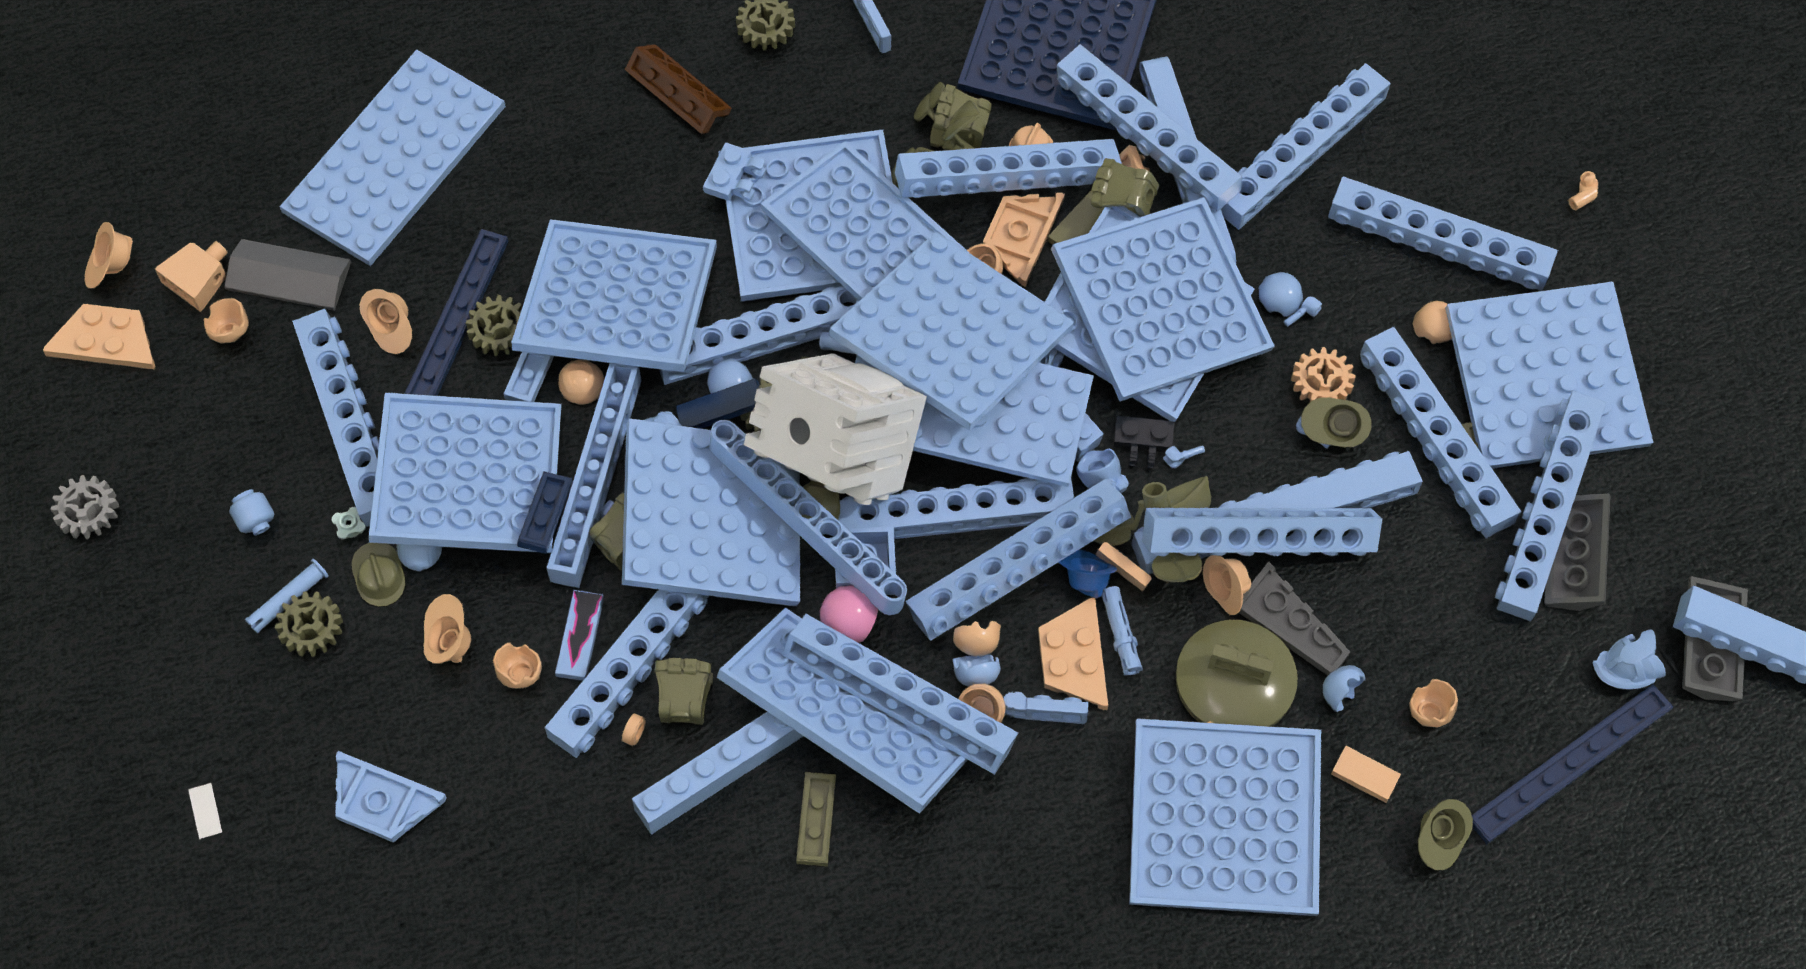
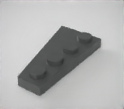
[1239,562,1350,676]

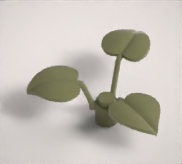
[891,82,982,187]
[1093,476,1211,582]

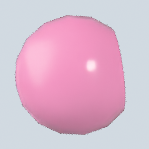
[820,585,878,643]

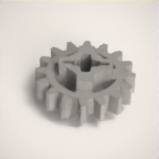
[51,475,119,539]

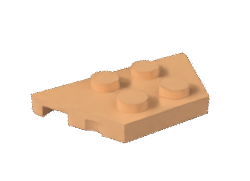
[983,193,1065,287]
[43,304,155,369]
[1038,598,1108,710]

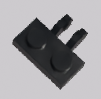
[1114,416,1174,468]

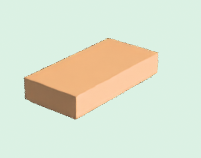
[1096,542,1152,592]
[1331,746,1401,803]

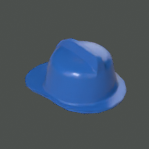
[1058,550,1117,598]

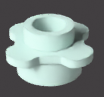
[332,507,366,539]

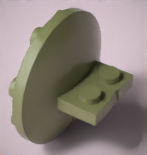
[1176,620,1298,727]

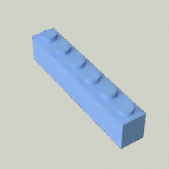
[1673,586,1806,684]
[632,712,803,834]

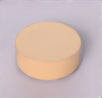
[622,713,646,746]

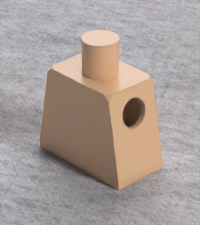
[155,241,228,312]

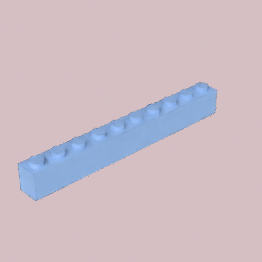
[1131,451,1423,574]

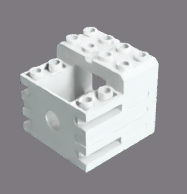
[744,354,927,505]

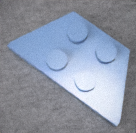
[336,751,447,842]

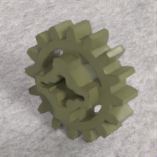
[736,0,795,50]
[466,295,522,356]
[275,591,343,657]

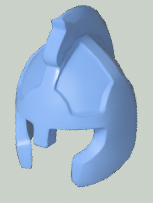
[1593,630,1666,689]

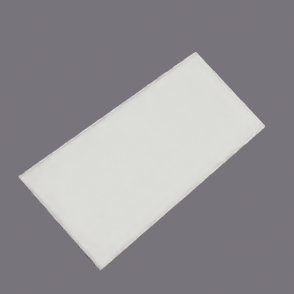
[188,783,222,839]

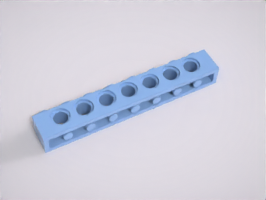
[1057,44,1242,212]
[1221,64,1391,230]
[895,139,1122,198]
[1328,177,1558,291]
[659,286,859,385]
[292,309,379,527]
[1360,327,1521,538]
[547,363,641,588]
[1495,391,1607,621]
[838,478,1074,539]
[906,479,1131,641]
[1142,508,1382,556]
[545,589,709,758]
[782,614,1018,775]

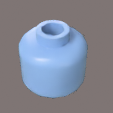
[229,489,274,536]

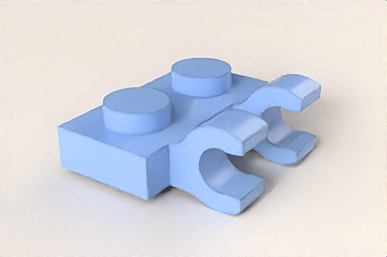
[703,143,766,201]

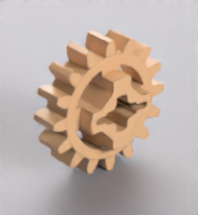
[1291,347,1355,402]

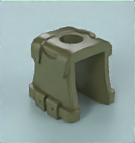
[930,84,991,148]
[1091,158,1159,217]
[589,492,624,571]
[655,658,713,725]

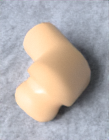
[1568,171,1598,211]

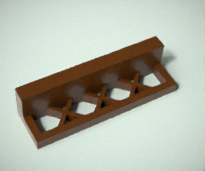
[625,44,732,134]

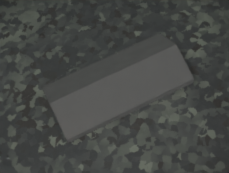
[225,239,351,311]
[1544,493,1611,611]
[1682,576,1748,701]

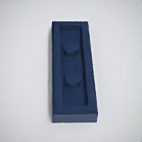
[676,378,760,429]
[517,471,572,554]

